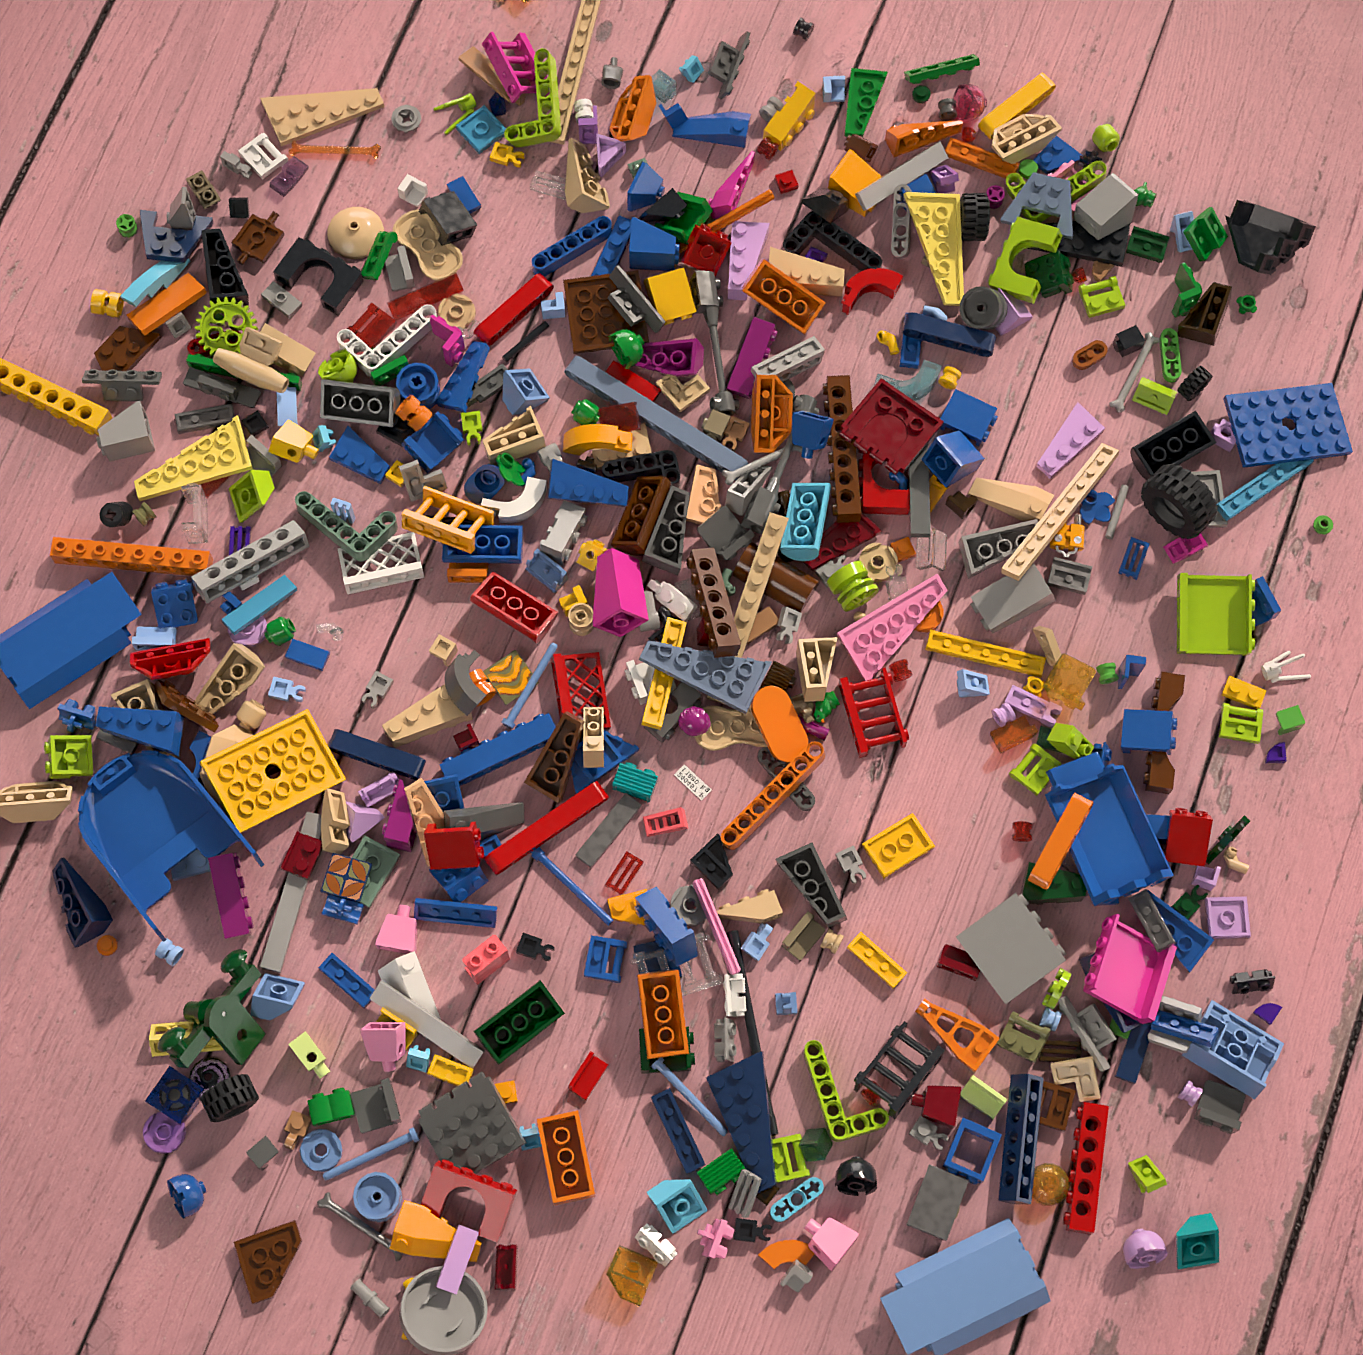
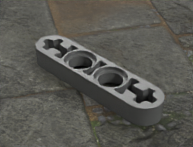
[758,747,815,811]

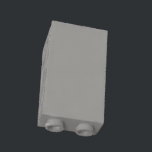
[970,563,1056,633]

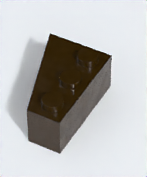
[1177,282,1232,346]

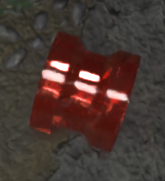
[756,137,779,160]
[889,659,913,682]
[1012,821,1033,842]
[860,1080,881,1107]

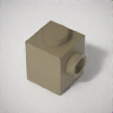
[701,409,731,443]

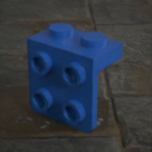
[151,579,198,629]
[429,866,489,903]

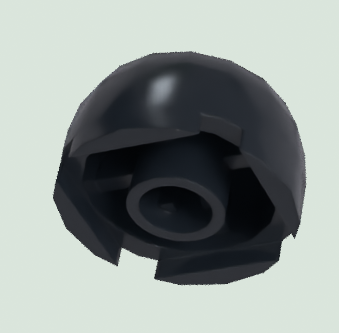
[835,1157,877,1196]

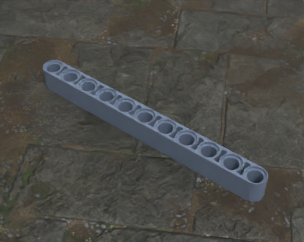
[564,356,749,480]

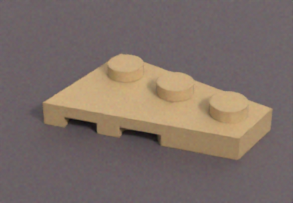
[592,423,651,470]

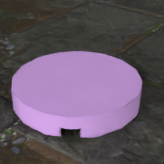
[228,616,267,648]

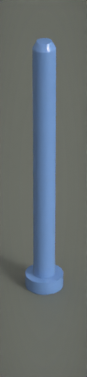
[501,643,557,729]
[651,1057,728,1136]
[323,1127,419,1180]

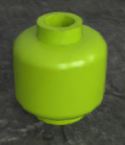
[1092,124,1120,152]

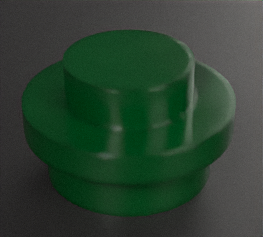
[912,85,931,104]

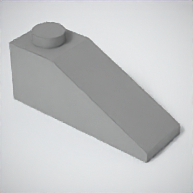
[166,187,196,230]
[725,460,772,516]

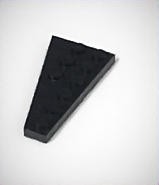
[1026,221,1131,267]

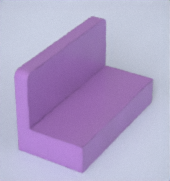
[578,105,598,144]

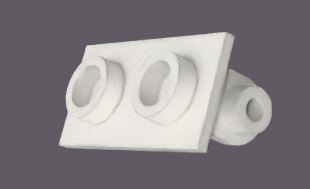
[723,974,746,1017]
[635,1224,678,1267]

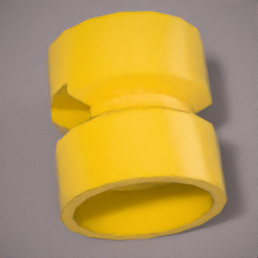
[90,289,124,318]

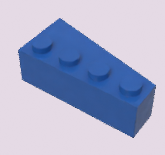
[547,459,629,507]
[96,706,184,757]

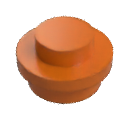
[96,935,118,956]

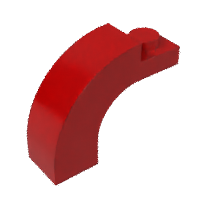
[841,268,903,315]

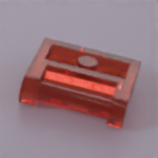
[347,303,397,349]

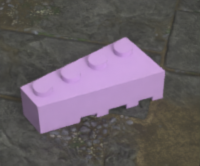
[728,221,770,300]

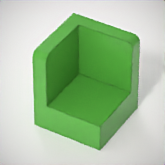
[1276,705,1306,735]

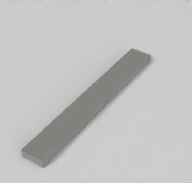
[260,812,321,973]

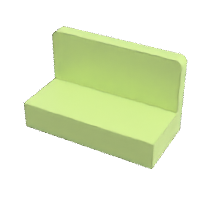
[960,1075,1007,1120]

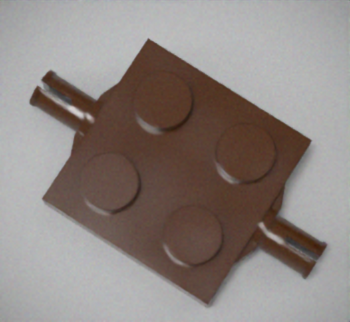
[231,211,285,265]

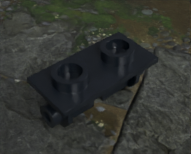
[1230,969,1275,994]

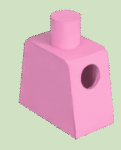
[375,905,417,954]
[360,1022,405,1072]
[804,1218,859,1271]

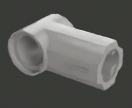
[537,442,563,473]
[639,591,660,632]

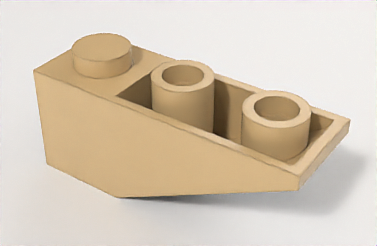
[583,707,604,768]
[716,889,783,924]

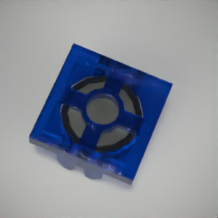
[145,1066,205,1125]

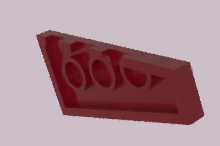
[802,512,882,571]

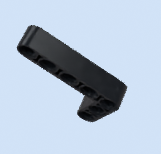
[782,211,882,271]

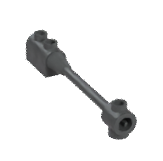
[690,271,740,416]
[741,394,819,534]

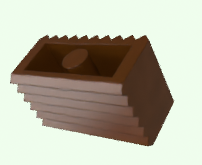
[844,134,878,162]

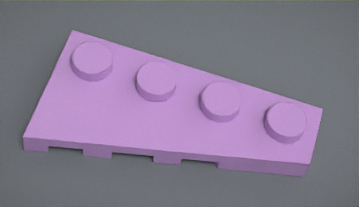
[1036,402,1105,479]

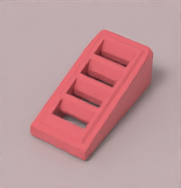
[643,807,688,837]

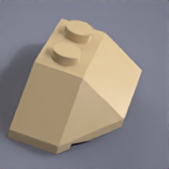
[992,114,1062,164]
[200,725,253,805]
[0,781,73,823]

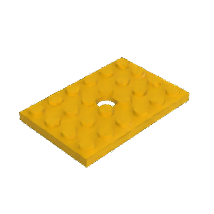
[199,709,346,833]

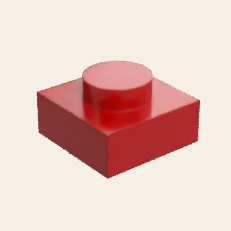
[775,170,799,194]

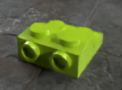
[44,735,93,779]

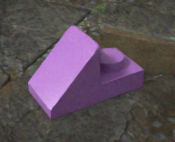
[929,165,959,194]

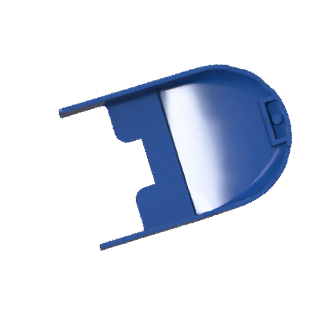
[78,750,264,942]

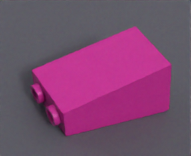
[593,548,649,637]

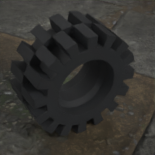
[1177,365,1213,401]

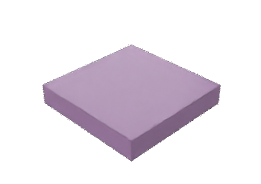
[1205,896,1251,939]

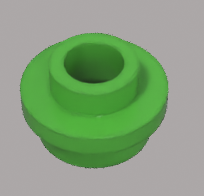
[1313,515,1333,535]

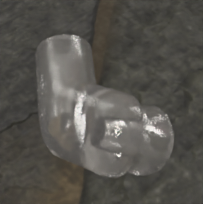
[457,319,480,340]

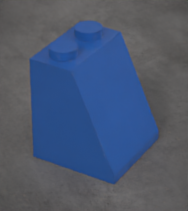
[629,217,679,271]
[921,431,985,488]

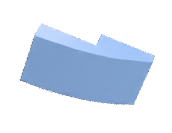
[276,387,297,426]

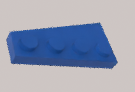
[435,341,490,413]
[1147,890,1214,973]

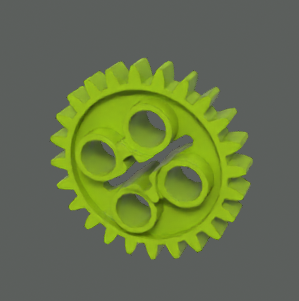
[195,297,258,356]

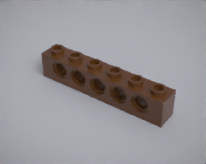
[686,548,741,658]

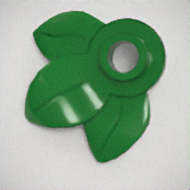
[496,453,525,486]

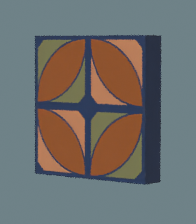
[320,853,372,903]

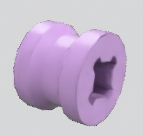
[992,702,1016,727]
[1177,1080,1203,1107]

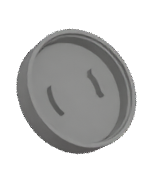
[399,1266,487,1355]

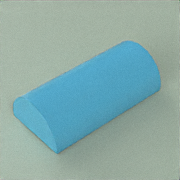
[780,483,831,561]

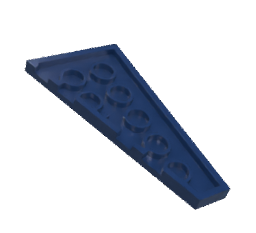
[706,1051,777,1194]

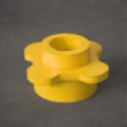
[1023,676,1046,697]

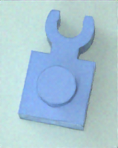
[268,677,306,702]

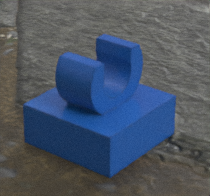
[220,591,242,615]

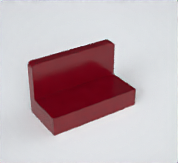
[937,944,980,981]

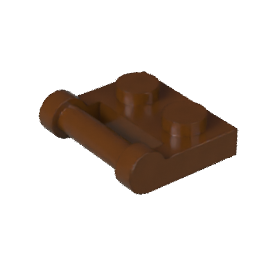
[1039,1081,1076,1132]

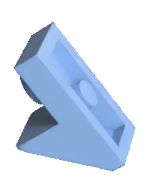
[1170,211,1194,253]
[957,669,990,698]

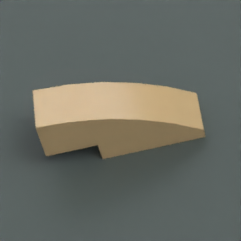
[321,788,350,855]

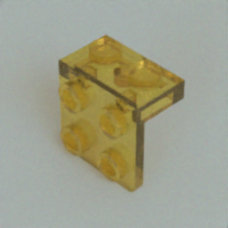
[1043,653,1096,710]

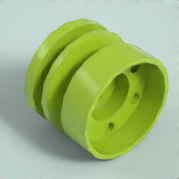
[826,561,879,612]

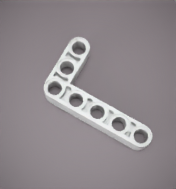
[337,305,437,377]

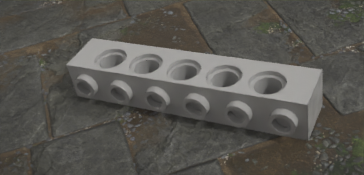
[191,520,309,603]

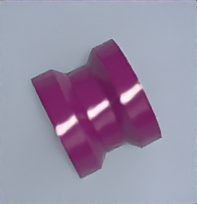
[986,185,1005,209]

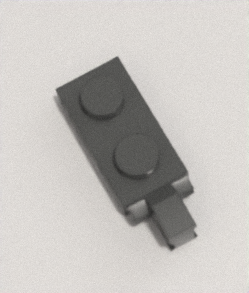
[466,364,508,407]

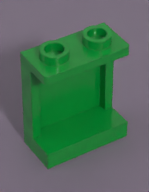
[654,192,713,245]

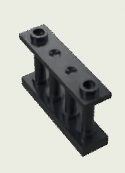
[854,1021,945,1119]

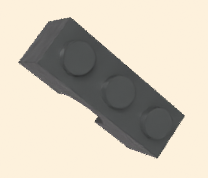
[644,682,702,743]

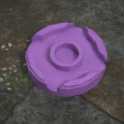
[143,1111,186,1154]

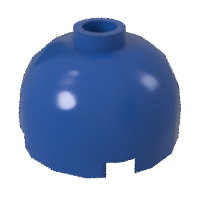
[167,1174,206,1218]

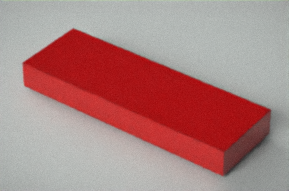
[605,360,661,402]

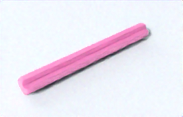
[693,878,740,975]

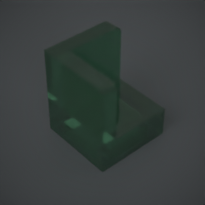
[799,1128,833,1162]

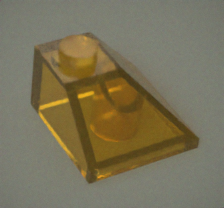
[606,1245,658,1306]

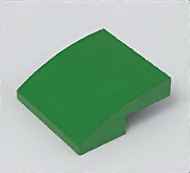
[1183,207,1228,262]

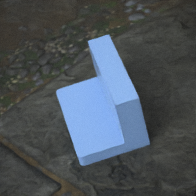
[132,627,177,650]

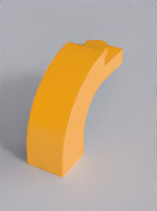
[563,424,632,456]

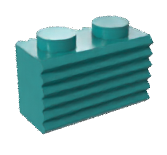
[612,762,658,802]

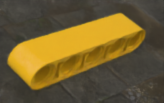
[978,73,1056,140]

